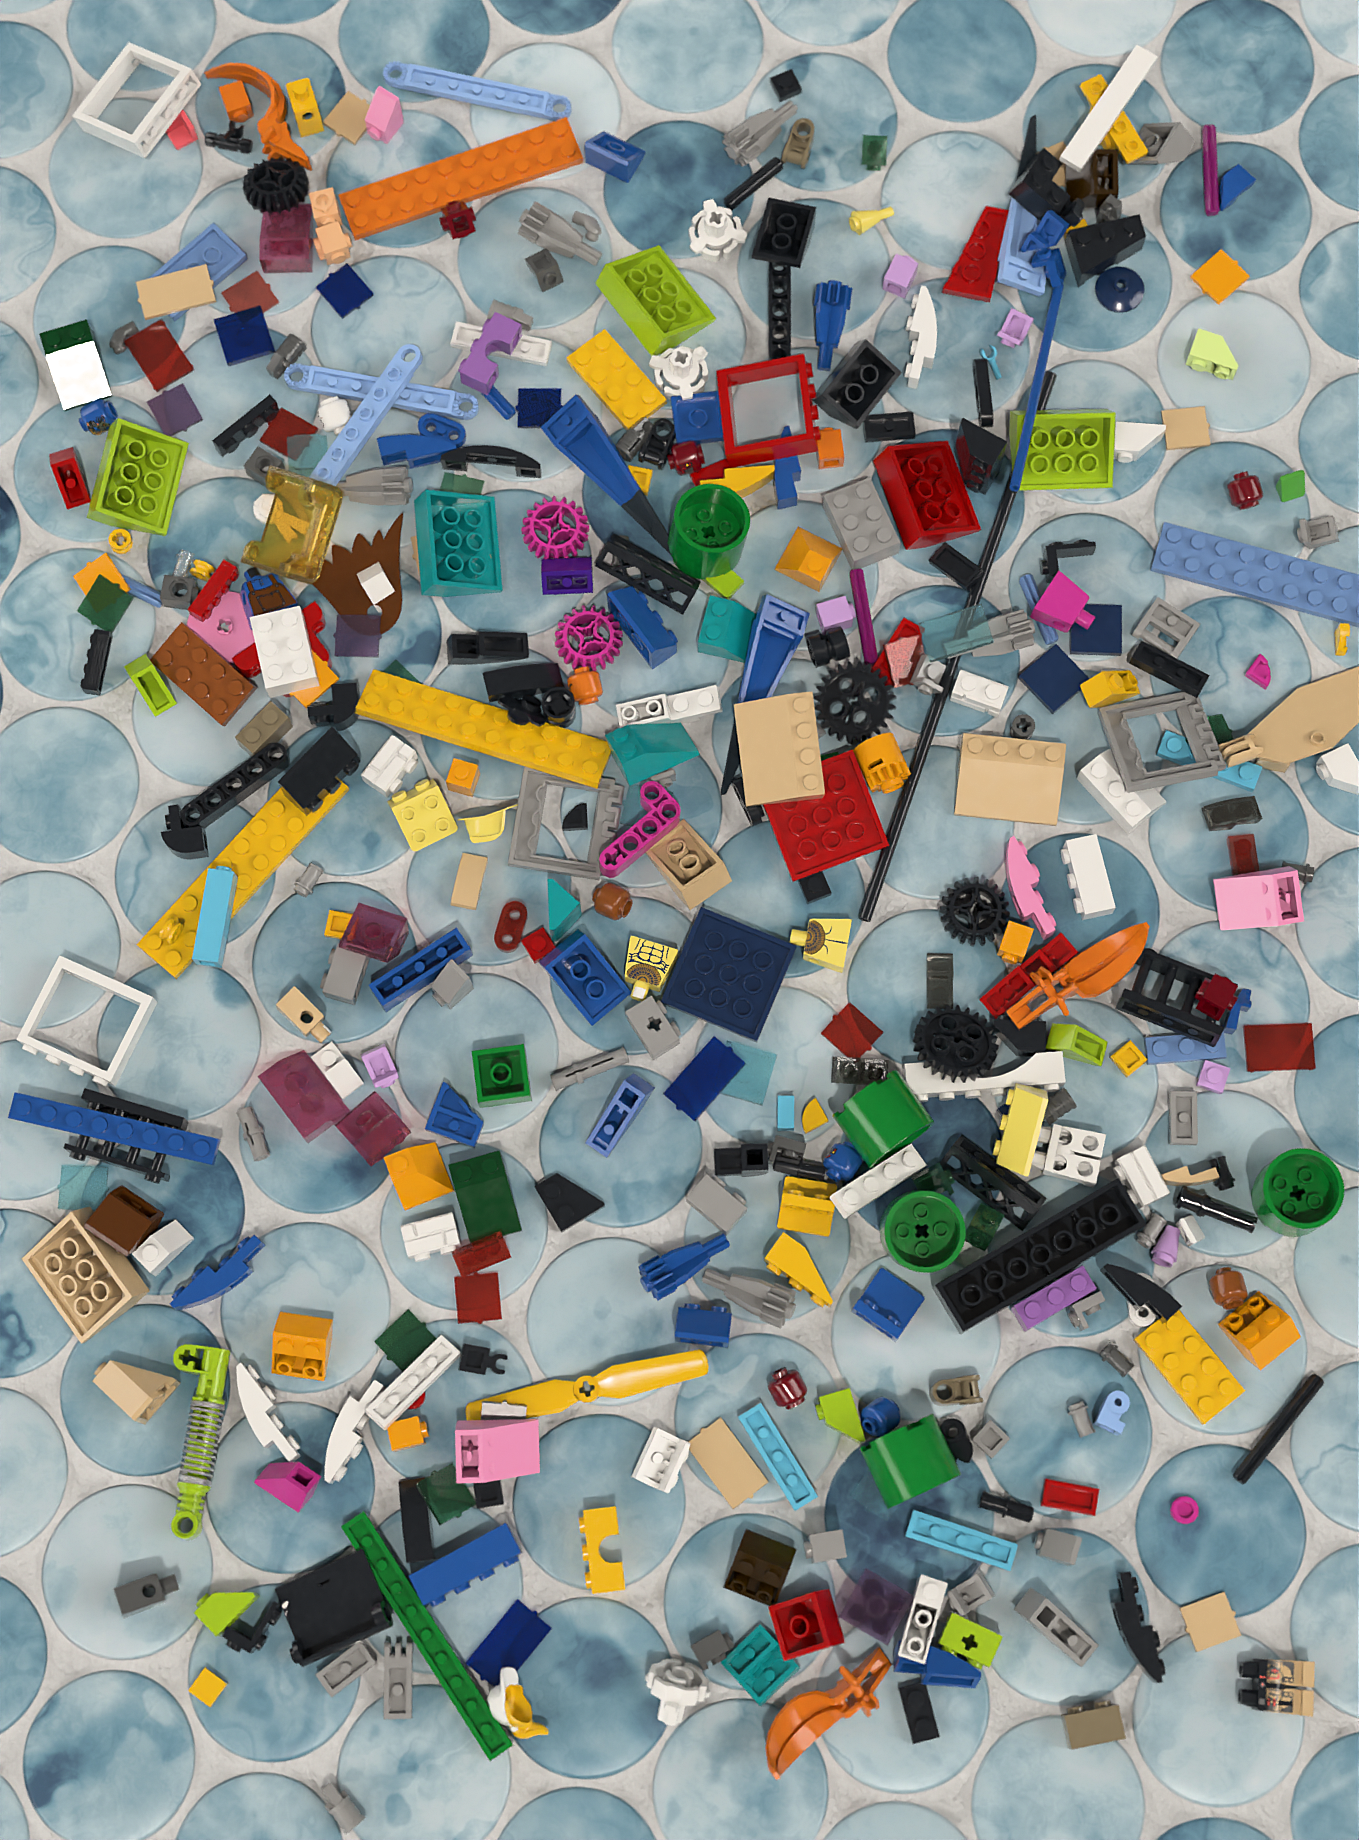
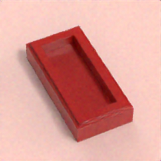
[1041,1479,1099,1516]

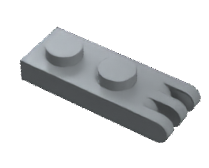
[384,1642,413,1719]

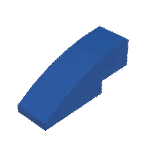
[774,426,801,510]
[377,435,456,469]
[893,1640,981,1688]

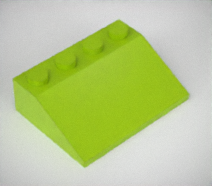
[595,245,716,356]
[1009,409,1116,490]
[86,418,189,536]

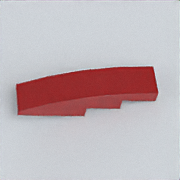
[979,932,1079,1019]

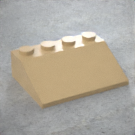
[734,691,825,807]
[954,733,1066,826]
[22,1206,150,1344]

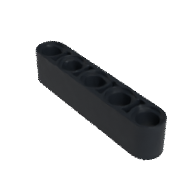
[768,262,791,360]
[180,742,290,829]

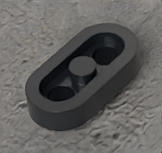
[731,777,765,827]

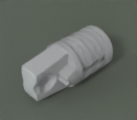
[487,300,533,331]
[321,1783,365,1834]

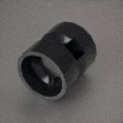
[806,626,850,668]
[542,687,576,728]

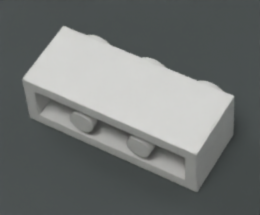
[1061,834,1116,920]

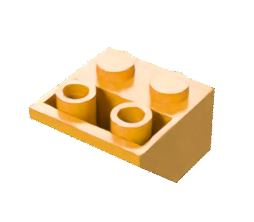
[1218,1291,1301,1371]
[271,1312,333,1381]

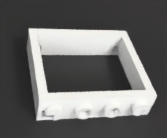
[73,43,201,158]
[17,955,158,1087]

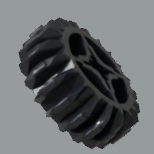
[243,156,309,215]
[939,877,1010,947]

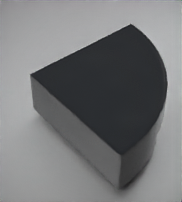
[562,803,588,831]

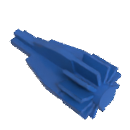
[814,280,853,371]
[638,1234,730,1301]

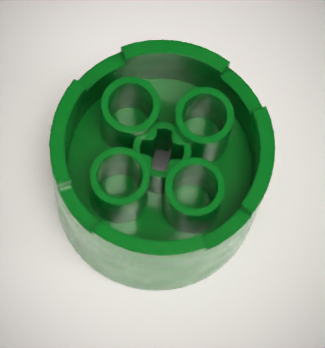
[667,484,750,580]
[832,1070,935,1169]
[1251,1148,1344,1237]
[880,1190,966,1273]
[859,1414,962,1509]

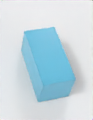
[777,1096,794,1131]

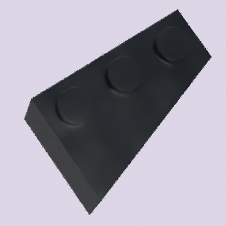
[1065,214,1146,287]

